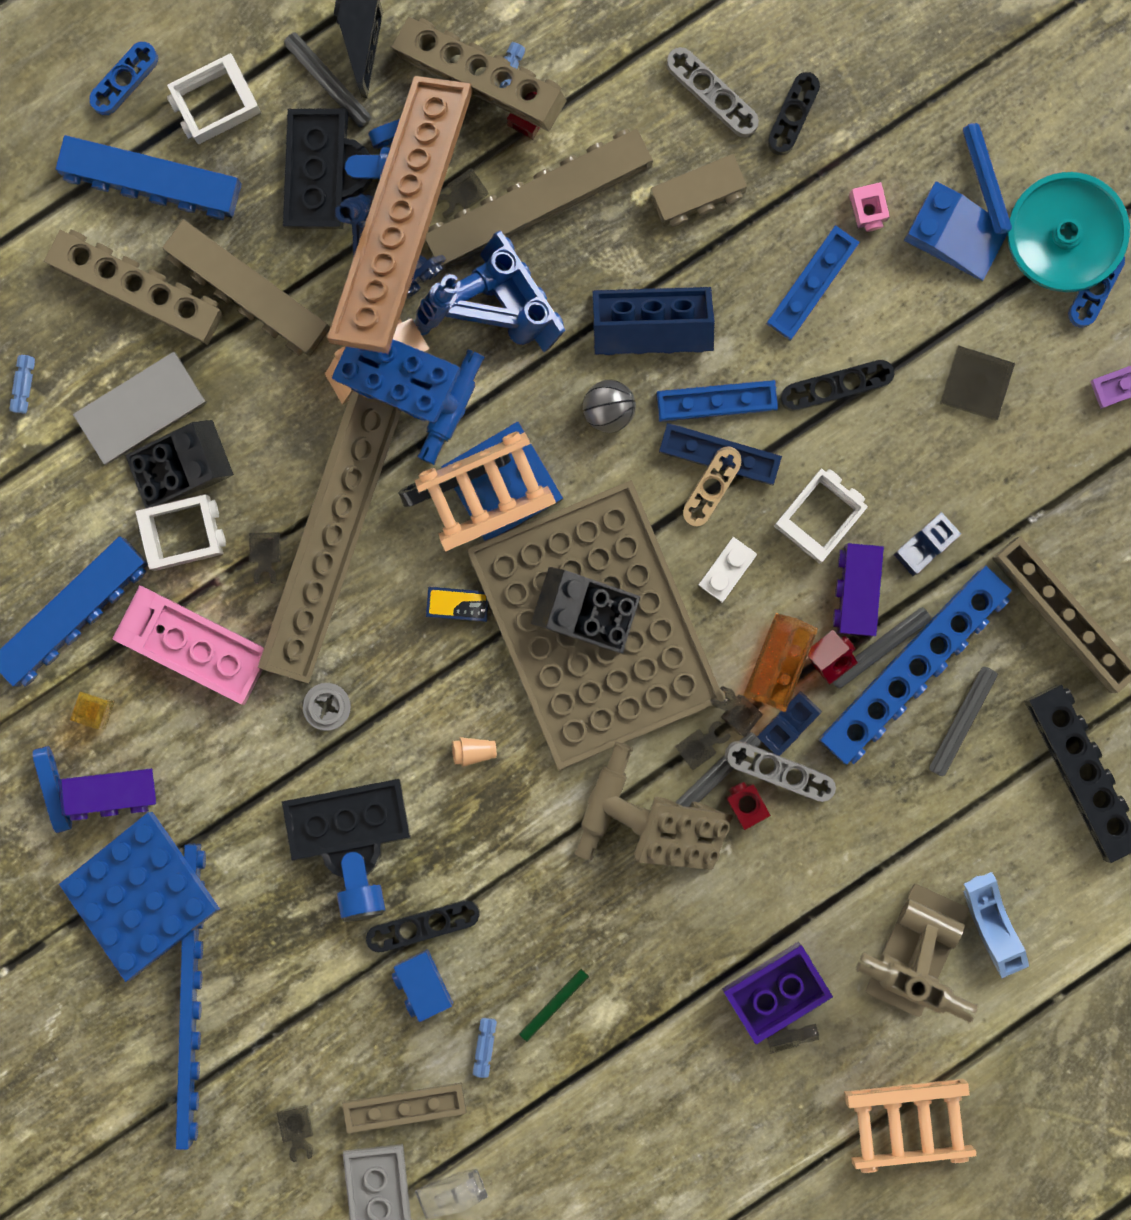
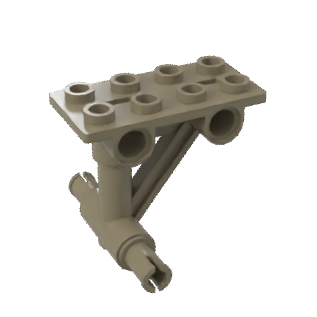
[575,742,733,870]
[856,884,978,1023]

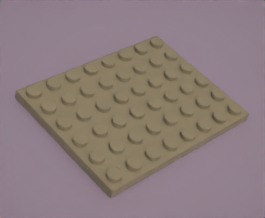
[466,480,725,770]

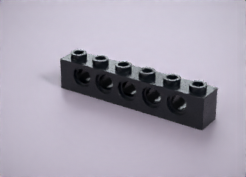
[1024,685,1131,863]

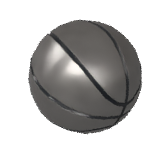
[583,380,636,433]

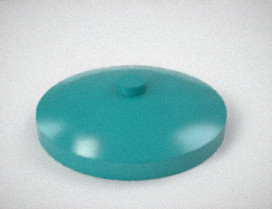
[1008,172,1130,292]

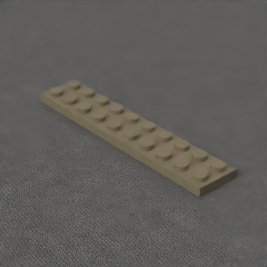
[257,391,401,684]

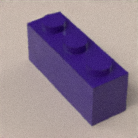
[833,543,884,637]
[58,769,156,821]

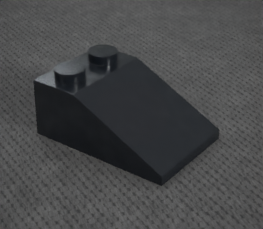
[334,0,383,98]

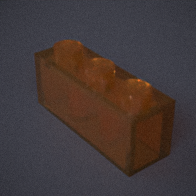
[743,613,818,712]

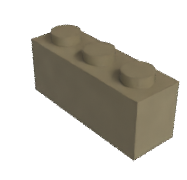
[650,154,747,227]

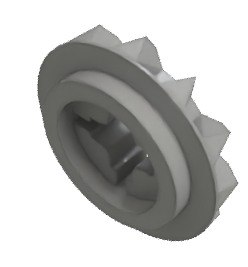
[303,683,351,731]

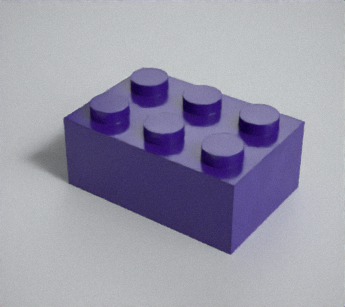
[722,941,833,1044]

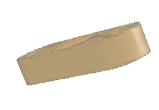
[683,447,741,526]

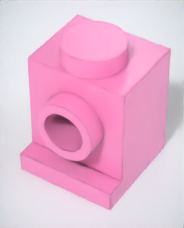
[849,182,890,232]

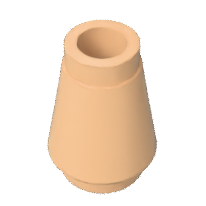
[452,737,497,767]

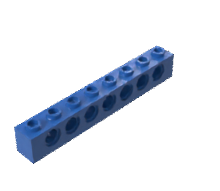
[818,566,1012,765]

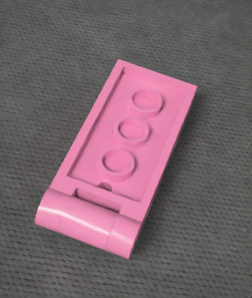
[112,585,264,705]

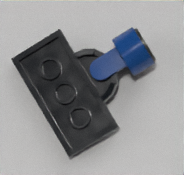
[283,108,391,229]
[282,779,411,922]

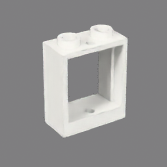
[167,53,261,145]
[774,468,868,564]
[135,494,226,571]

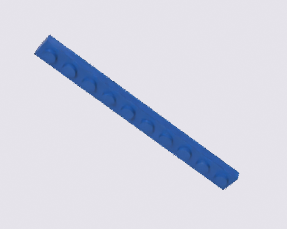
[176,843,206,1149]

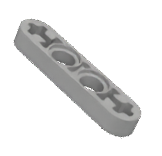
[667,47,759,138]
[725,741,836,802]

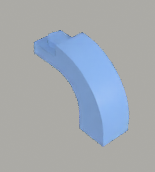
[963,872,1029,978]

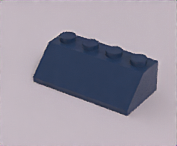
[593,287,715,355]

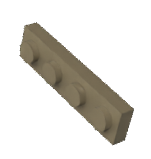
[342,1082,467,1134]

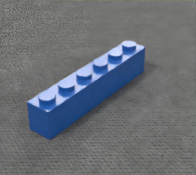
[55,135,242,220]
[0,536,148,687]

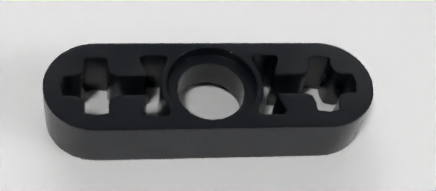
[768,72,820,155]

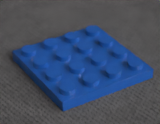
[59,812,220,982]

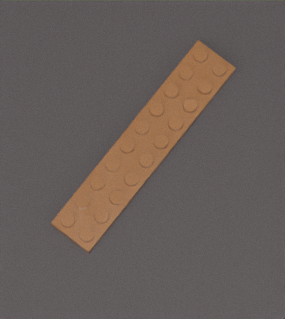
[327,76,473,353]

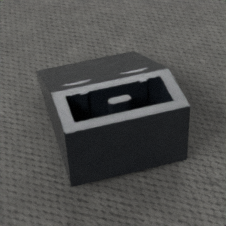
[125,420,234,509]
[531,567,641,653]

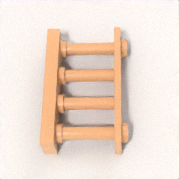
[414,432,556,552]
[844,1079,976,1173]

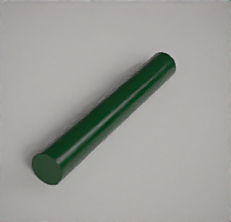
[519,969,589,1042]

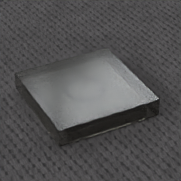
[940,345,1015,421]

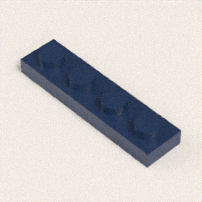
[659,423,782,486]

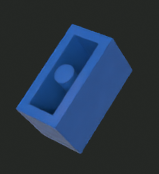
[392,949,453,1022]

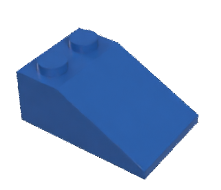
[904,181,1008,281]

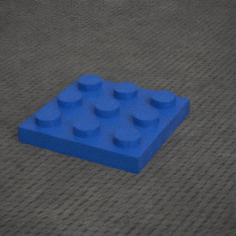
[441,422,563,541]

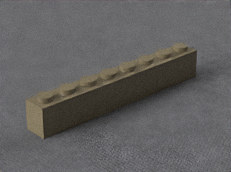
[425,128,653,272]

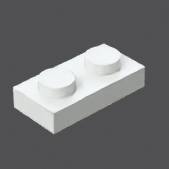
[698,537,757,603]

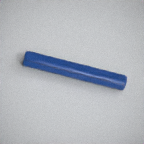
[963,123,1012,235]

